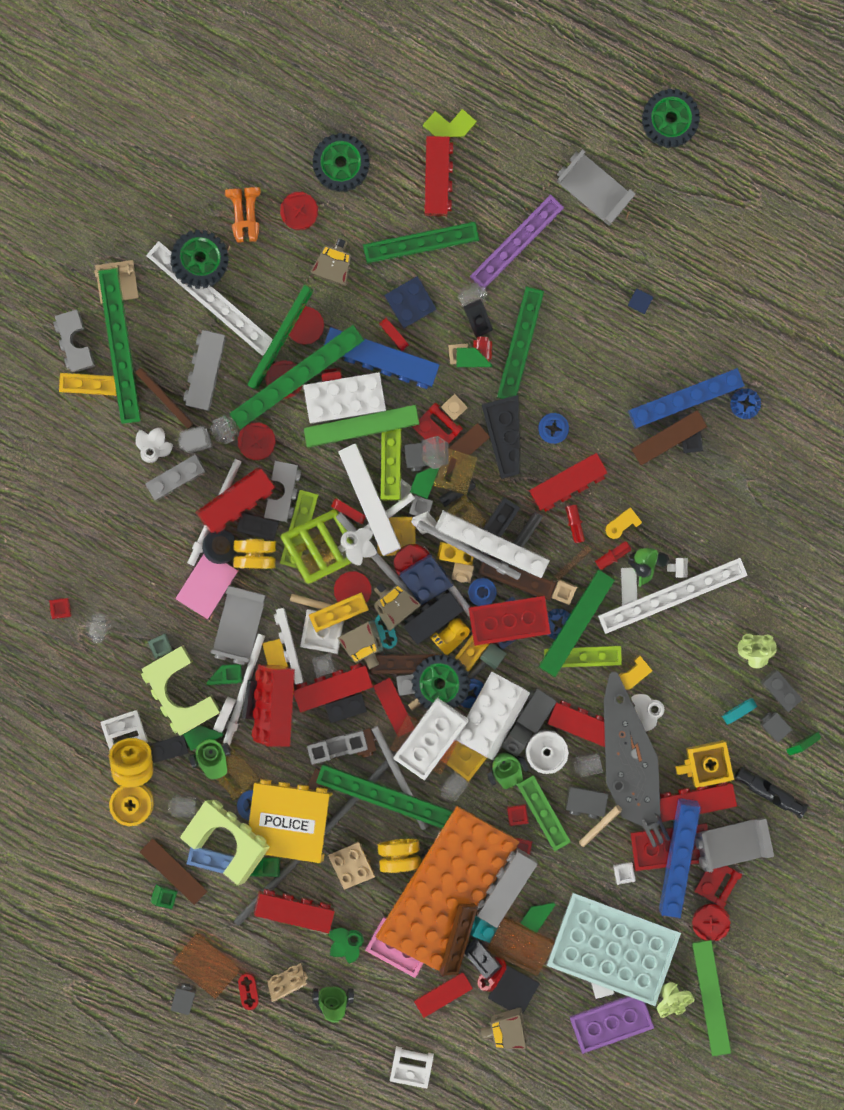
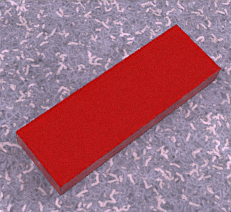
[373,677,415,737]
[414,972,473,1018]

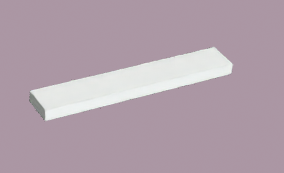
[338,443,401,556]

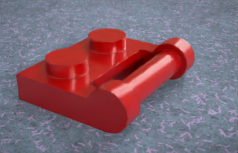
[412,402,463,454]
[694,866,743,908]

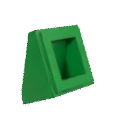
[150,884,178,909]

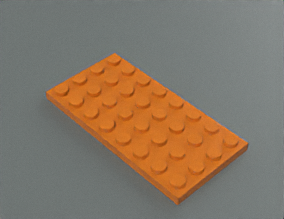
[375,806,519,971]

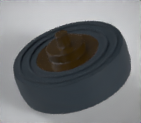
[202,530,236,564]

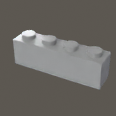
[183,330,226,411]
[477,848,538,928]

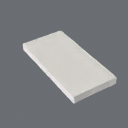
[393,697,469,781]

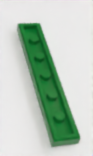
[363,222,479,264]
[247,285,314,389]
[497,286,544,399]
[538,570,615,677]

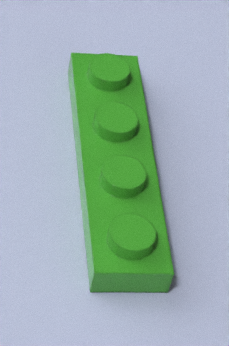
[517,775,571,852]

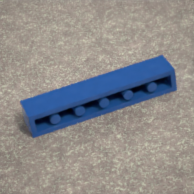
[324,327,440,389]
[628,368,744,429]
[659,798,700,918]

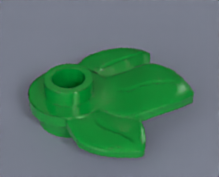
[328,927,364,964]

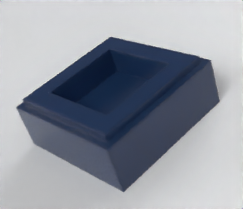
[627,288,653,314]

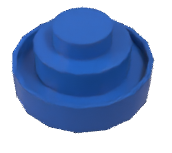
[468,578,497,606]

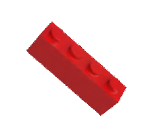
[425,136,453,216]
[529,453,608,512]
[293,663,373,713]
[547,700,605,747]
[660,782,737,822]
[254,889,335,933]

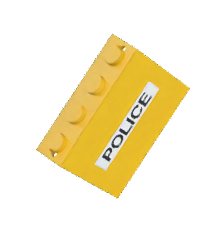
[249,779,333,863]

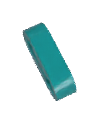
[375,615,397,649]
[722,698,758,725]

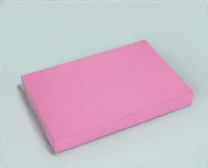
[175,554,238,619]
[365,916,423,978]

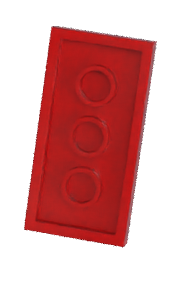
[469,596,551,646]
[630,823,708,871]

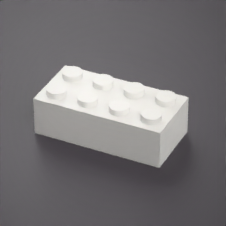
[303,372,386,424]
[455,672,530,760]

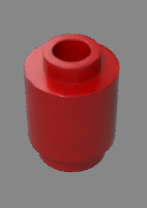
[473,337,492,362]

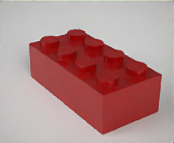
[195,467,275,533]
[252,665,295,746]

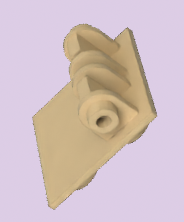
[95,260,139,304]
[328,841,375,889]
[267,963,308,1002]

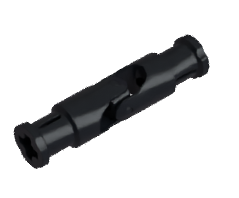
[734,766,808,819]

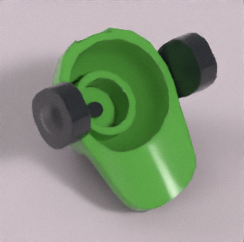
[628,548,669,587]
[189,739,231,779]
[486,752,529,789]
[312,987,354,1022]

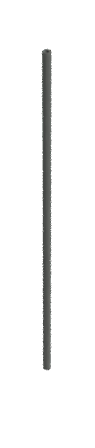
[234,660,487,926]

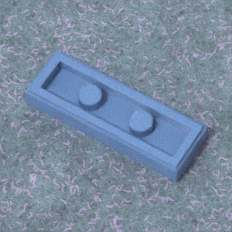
[187,847,235,873]

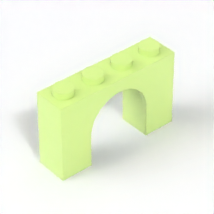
[141,646,221,735]
[180,800,270,885]

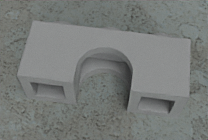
[53,310,96,373]
[178,427,213,454]
[145,455,207,501]
[264,461,301,522]
[307,729,368,764]

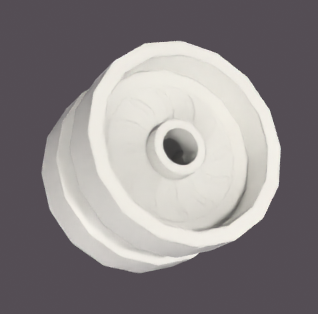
[525,729,569,774]

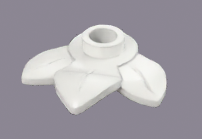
[136,427,173,463]
[341,528,377,566]
[631,694,664,731]

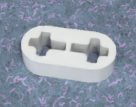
[213,696,237,733]

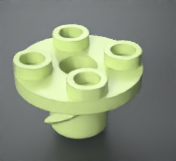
[738,634,777,668]
[657,982,695,1018]

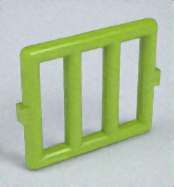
[281,509,353,584]

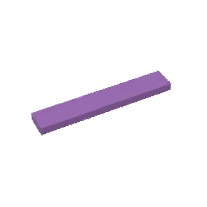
[470,194,564,290]

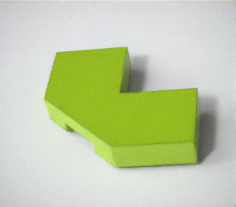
[423,109,477,138]

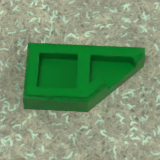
[456,348,493,367]
[410,465,440,499]
[207,664,243,685]
[183,725,223,751]
[786,731,821,756]
[249,857,280,877]
[520,902,556,933]

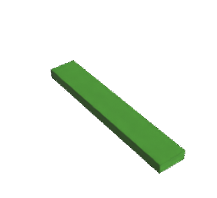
[304,405,420,448]
[692,940,731,1057]

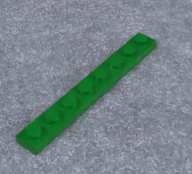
[98,268,141,424]
[229,324,365,429]
[316,764,453,829]

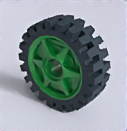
[642,89,700,148]
[313,133,370,192]
[170,230,229,289]
[412,654,471,709]

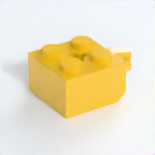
[675,740,734,787]

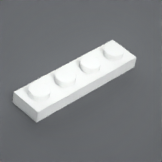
[274,607,304,684]

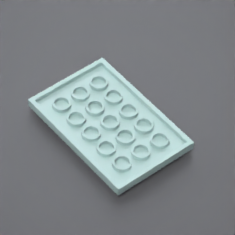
[547,893,681,1006]

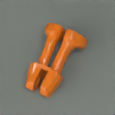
[225,187,261,243]

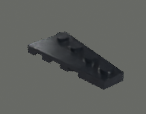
[482,395,521,479]

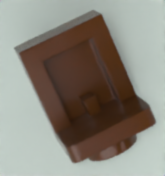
[357,727,377,758]

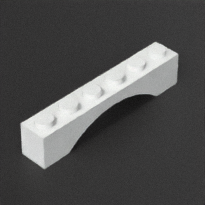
[435,510,549,578]

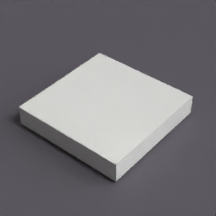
[300,609,344,654]

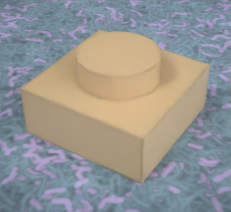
[448,343,468,365]
[441,394,468,421]
[451,563,474,583]
[551,579,577,605]

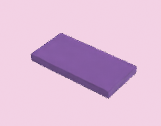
[569,996,654,1054]

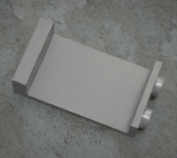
[557,149,635,226]
[211,586,266,665]
[695,818,774,872]

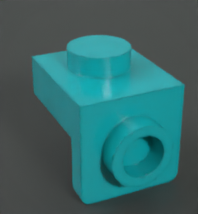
[470,914,498,943]

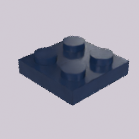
[384,276,437,329]
[400,553,453,605]

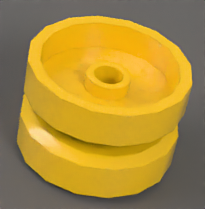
[233,539,276,568]
[109,738,154,787]
[109,784,154,826]
[378,839,421,873]

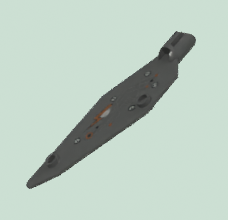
[604,672,670,848]

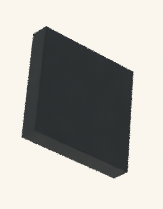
[488,964,540,1014]

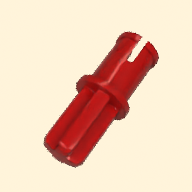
[565,504,585,543]
[595,541,632,571]

